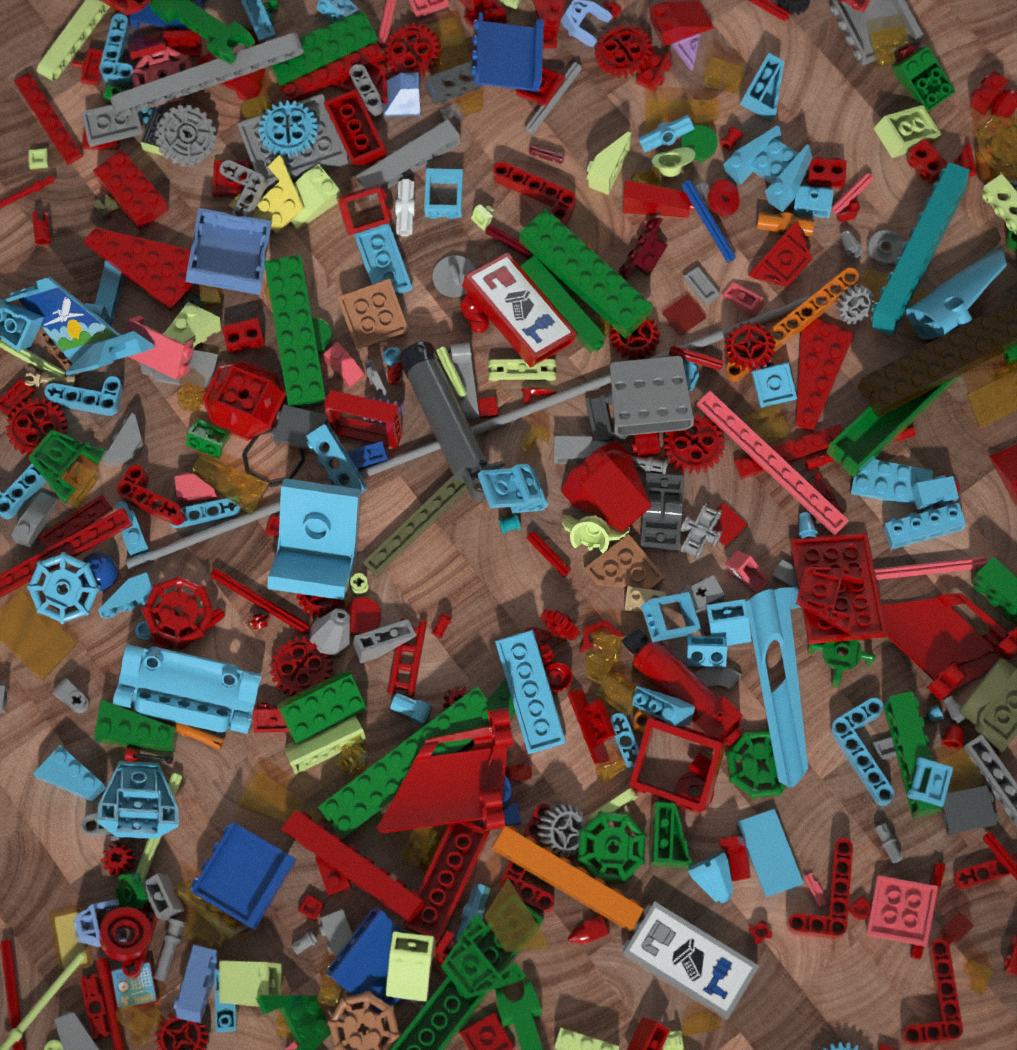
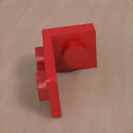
[719,836,751,882]

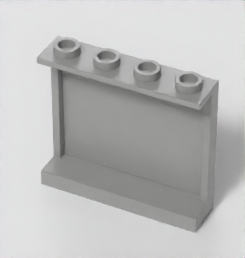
[830,0,923,66]

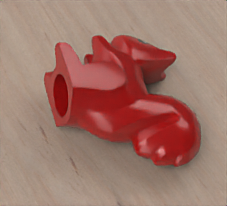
[460,293,490,333]

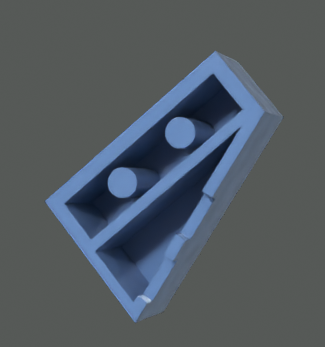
[174,945,218,1023]

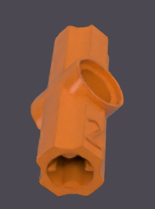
[757,212,814,237]

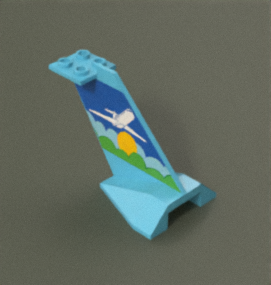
[3,277,155,375]

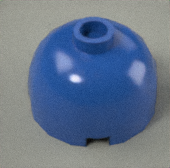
[80,552,119,591]

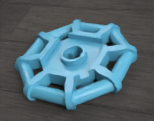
[27,552,100,624]

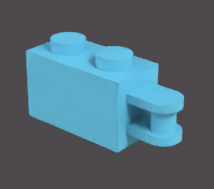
[116,501,149,557]

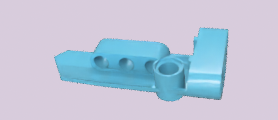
[906,245,1007,340]

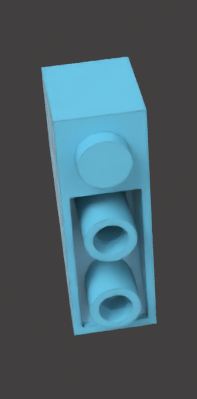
[98,572,157,618]
[632,686,695,726]

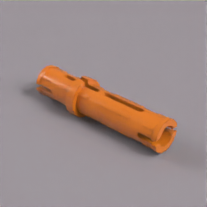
[166,721,225,750]

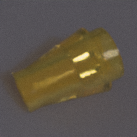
[595,757,626,782]

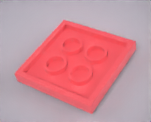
[867,876,938,947]

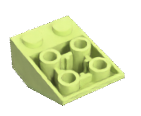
[386,932,435,1001]
[219,961,281,1007]

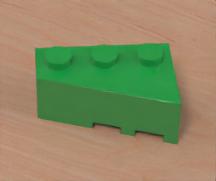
[649,802,693,869]

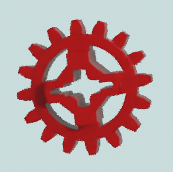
[540,608,580,641]

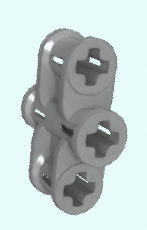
[680,503,722,560]

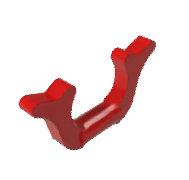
[579,620,625,653]

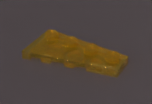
[192,454,269,515]

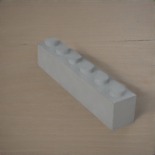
[356,119,461,200]

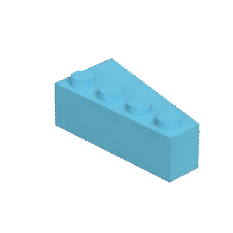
[0,299,44,351]

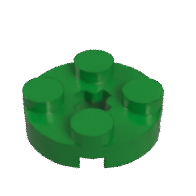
[116,873,148,911]

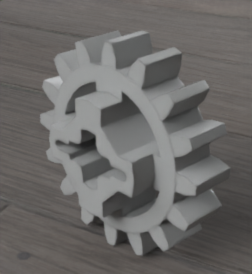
[835,284,875,324]

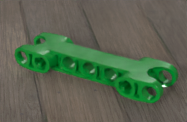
[149,0,255,64]
[495,979,543,1050]

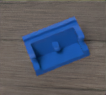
[347,441,388,469]

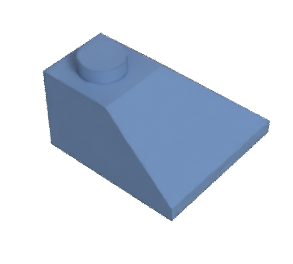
[384,73,420,117]

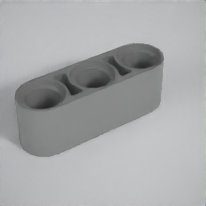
[350,64,383,116]

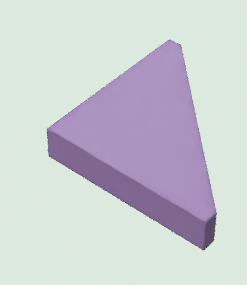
[672,33,701,71]

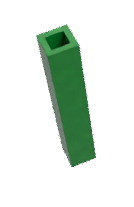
[520,255,605,354]

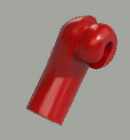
[837,200,860,222]
[387,362,402,385]

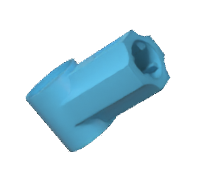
[390,693,433,725]

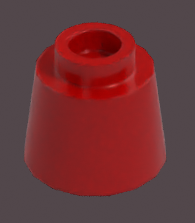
[941,724,964,749]

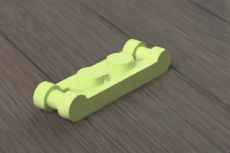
[488,359,556,381]

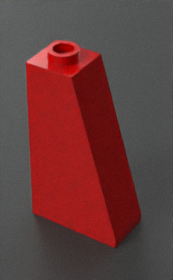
[623,180,694,218]

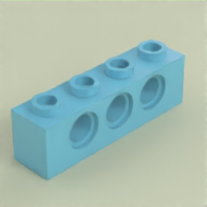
[306,424,369,494]

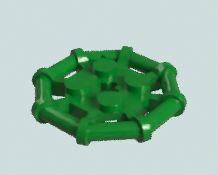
[725,729,787,799]
[577,811,647,884]

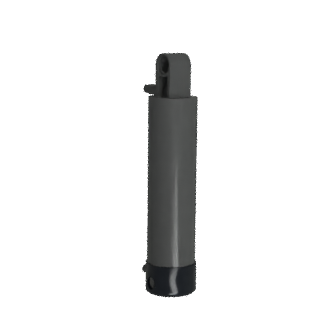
[399,341,505,502]

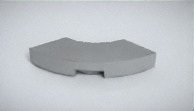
[694,666,742,691]

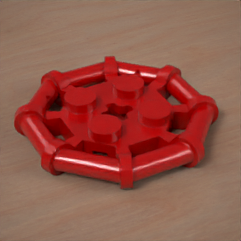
[141,575,215,647]

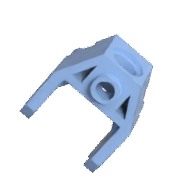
[561,0,612,47]
[73,900,127,947]

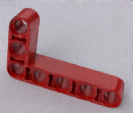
[493,161,576,226]
[500,803,554,913]
[787,838,853,939]
[901,938,963,1046]

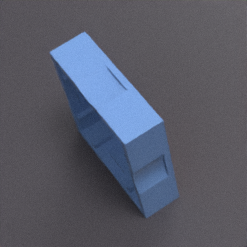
[186,208,272,295]

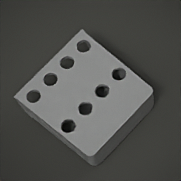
[610,356,694,436]

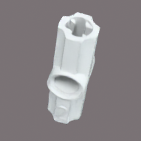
[396,179,415,236]

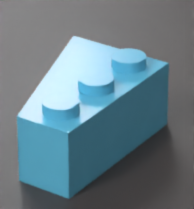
[33,745,106,802]

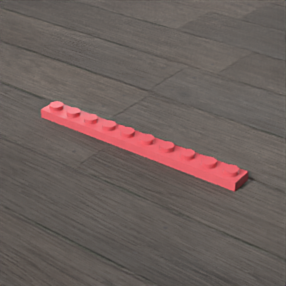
[696,391,849,535]

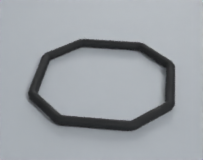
[242,428,305,487]

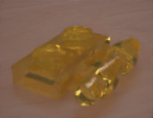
[743,405,790,443]

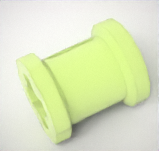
[350,573,369,595]

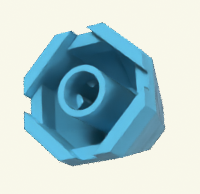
[687,851,733,903]

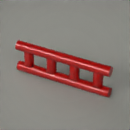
[387,618,427,697]

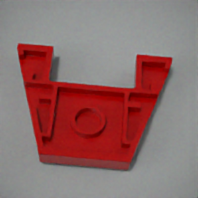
[796,565,867,634]

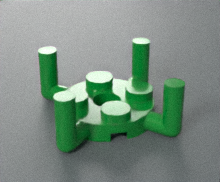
[807,640,875,688]

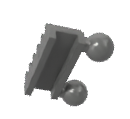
[585,391,628,442]

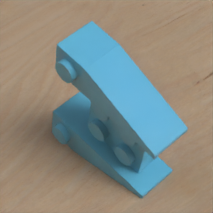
[723,126,812,212]

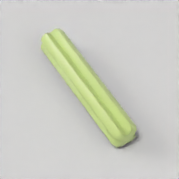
[436,346,466,399]

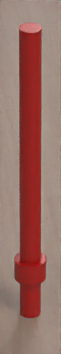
[0,175,55,209]

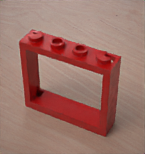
[324,390,402,449]
[629,716,728,813]

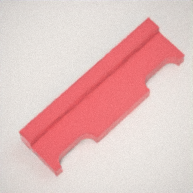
[803,873,828,908]

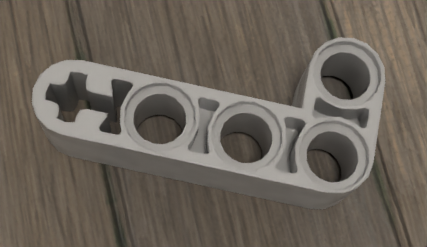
[451,342,479,420]

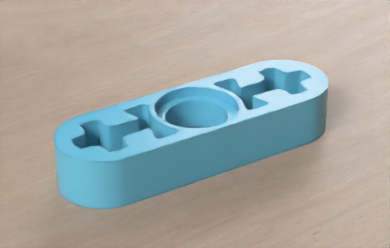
[610,713,639,769]

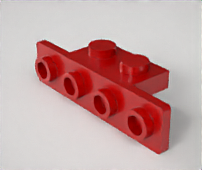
[567,690,616,764]

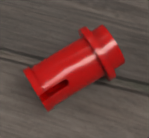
[431,613,452,639]

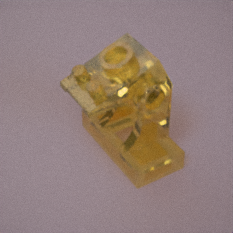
[585,631,622,685]

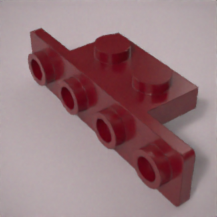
[618,217,668,279]

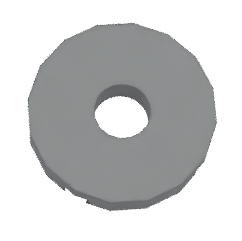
[867,230,904,266]

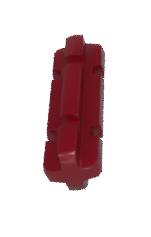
[529,144,564,164]

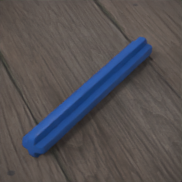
[682,180,736,262]

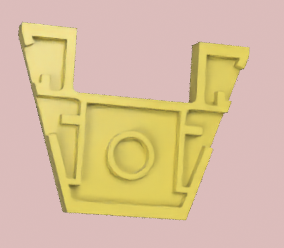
[229,155,304,234]

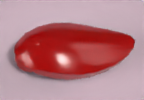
[991,89,1017,124]

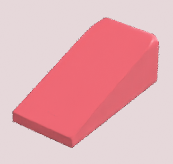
[722,281,764,318]

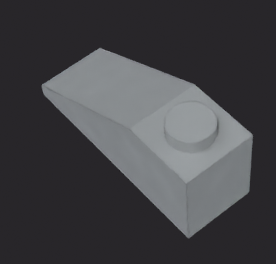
[11,492,58,550]
[352,619,416,664]

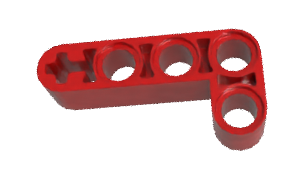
[117,465,186,526]

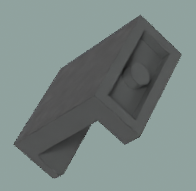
[271,405,329,456]
[941,786,999,837]

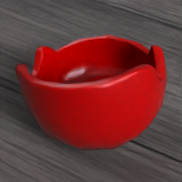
[545,662,573,692]

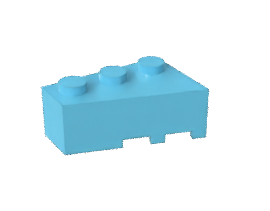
[740,53,784,122]

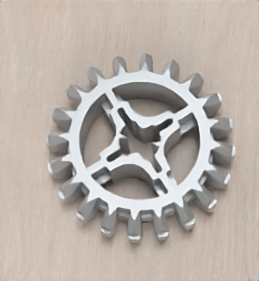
[537,803,587,858]

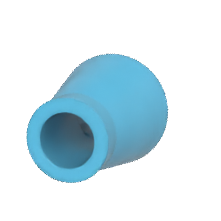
[799,512,818,538]

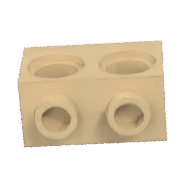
[624,586,666,616]

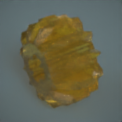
[241,95,273,119]

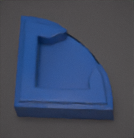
[503,803,521,826]

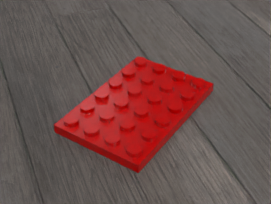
[790,533,887,644]

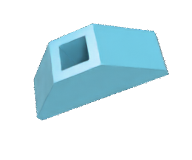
[214,970,238,1032]

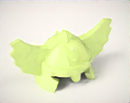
[562,515,630,554]

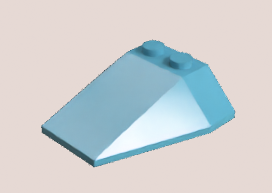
[97,761,179,839]

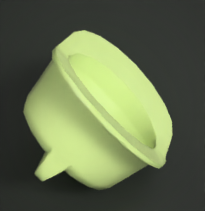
[652,147,695,177]

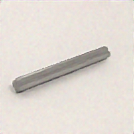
[525,62,582,135]

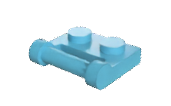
[907,758,953,807]

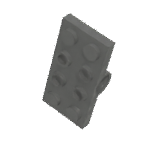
[640,473,685,551]

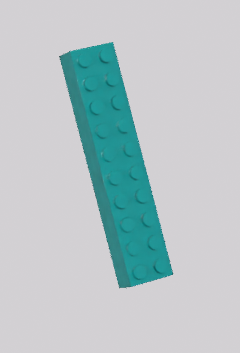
[870,162,970,337]

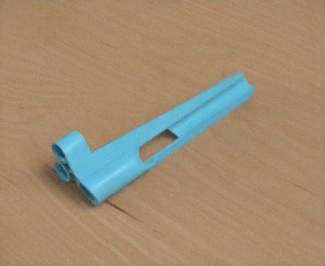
[746,587,808,787]

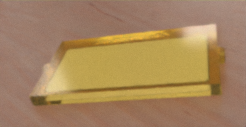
[49,907,93,973]

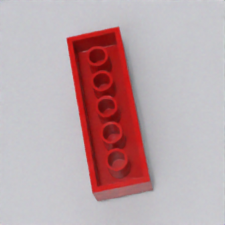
[402,822,490,945]

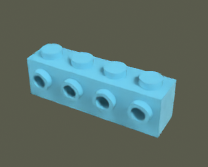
[883,503,966,550]

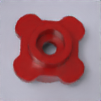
[248,613,270,629]
[749,920,773,944]

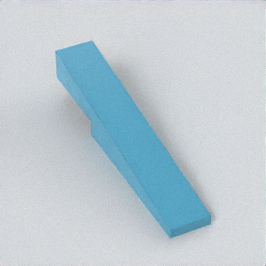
[240,0,276,43]

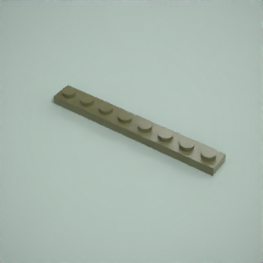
[362,476,468,577]

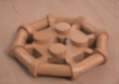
[327,991,401,1050]

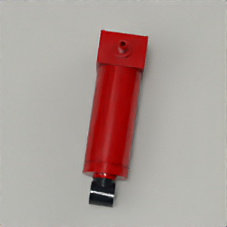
[621,627,743,751]

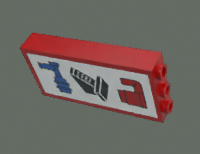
[462,253,577,368]

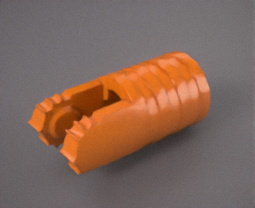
[976,149,995,184]

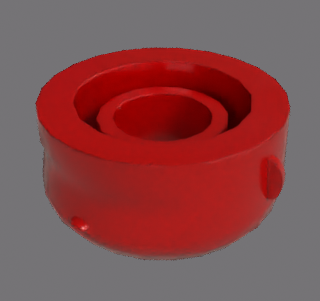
[99,907,151,961]

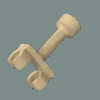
[24,371,75,387]

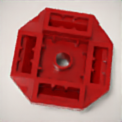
[202,360,287,441]

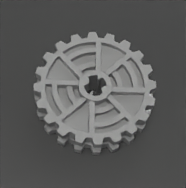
[155,105,217,167]

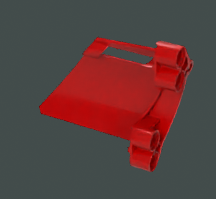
[881,593,1017,701]
[377,708,513,833]

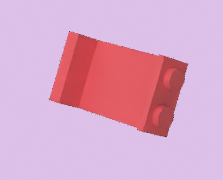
[125,315,194,380]

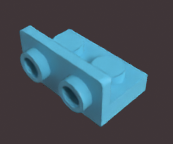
[317,0,360,23]

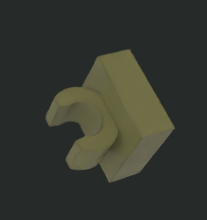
[93,193,119,219]

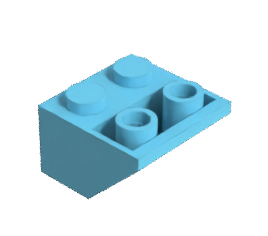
[706,599,751,646]

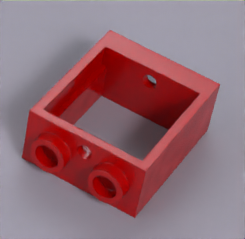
[336,184,392,235]

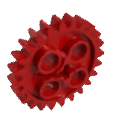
[383,22,441,77]
[594,24,653,79]
[6,397,68,457]
[663,414,725,475]
[270,636,333,697]

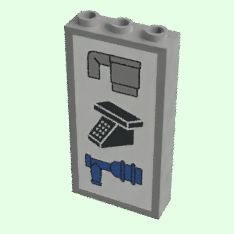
[622,902,759,1021]

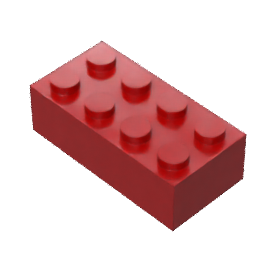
[93,149,169,231]

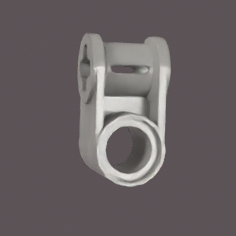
[52,678,89,713]

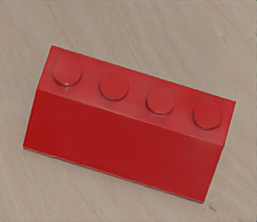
[323,89,387,165]

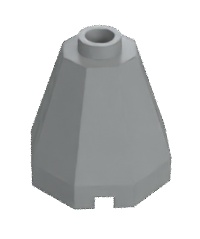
[310,609,350,656]

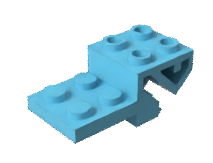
[477,464,548,513]

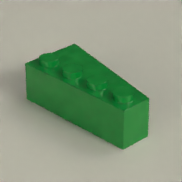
[94,700,178,752]

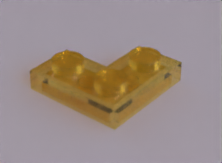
[868,26,909,67]

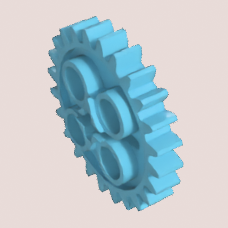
[258,101,319,158]

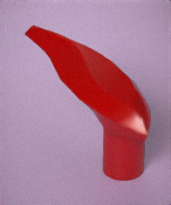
[521,387,557,403]

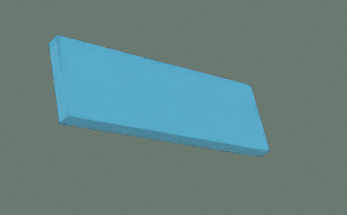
[495,630,566,754]

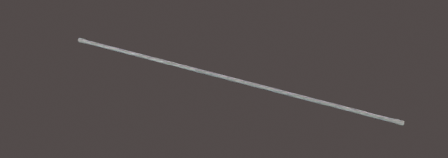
[125,295,811,570]

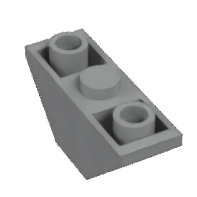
[102,413,144,468]

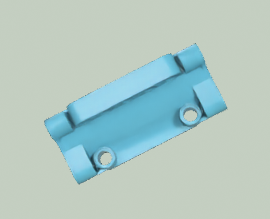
[113,644,262,734]

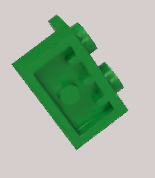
[186,418,231,459]

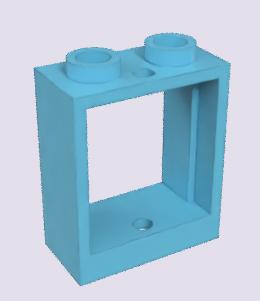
[424,169,463,219]
[641,592,701,642]

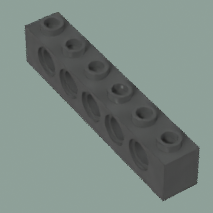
[425,61,486,105]

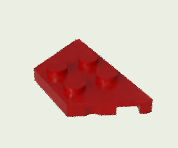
[329,63,388,105]
[748,222,813,287]

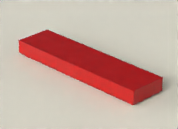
[38,494,113,549]

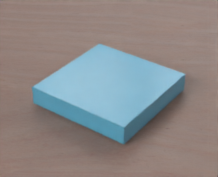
[751,362,797,408]

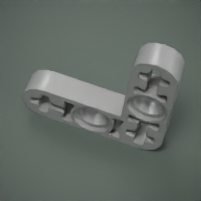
[220,160,268,217]

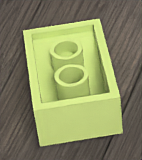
[873,105,942,158]
[587,132,631,195]
[291,164,341,230]

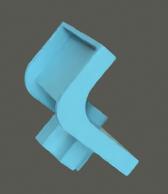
[268,478,361,600]

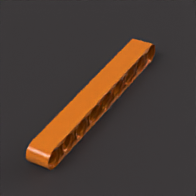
[726,268,859,382]

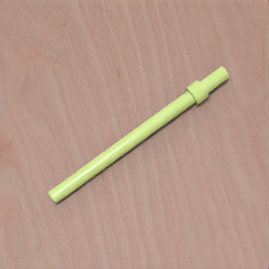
[0,952,85,1050]

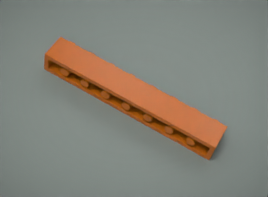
[491,825,644,931]

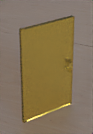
[0,591,77,681]

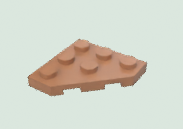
[584,534,665,590]

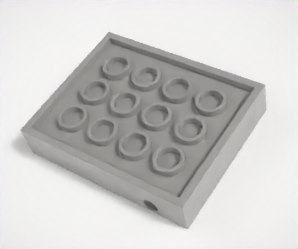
[237,94,348,193]

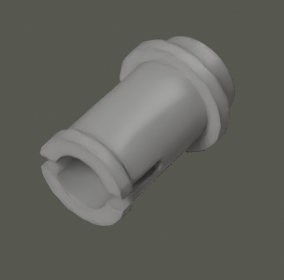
[291,931,318,955]

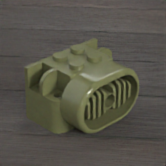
[959,658,1017,756]

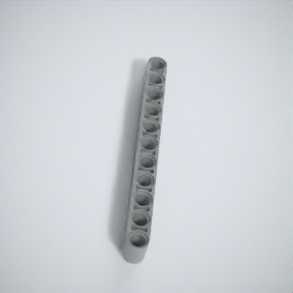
[111,33,304,117]

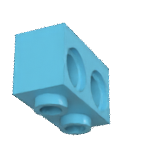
[686,636,727,668]

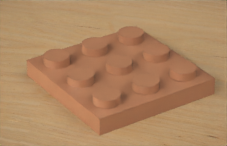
[337,279,409,351]

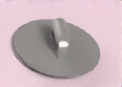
[433,255,476,297]

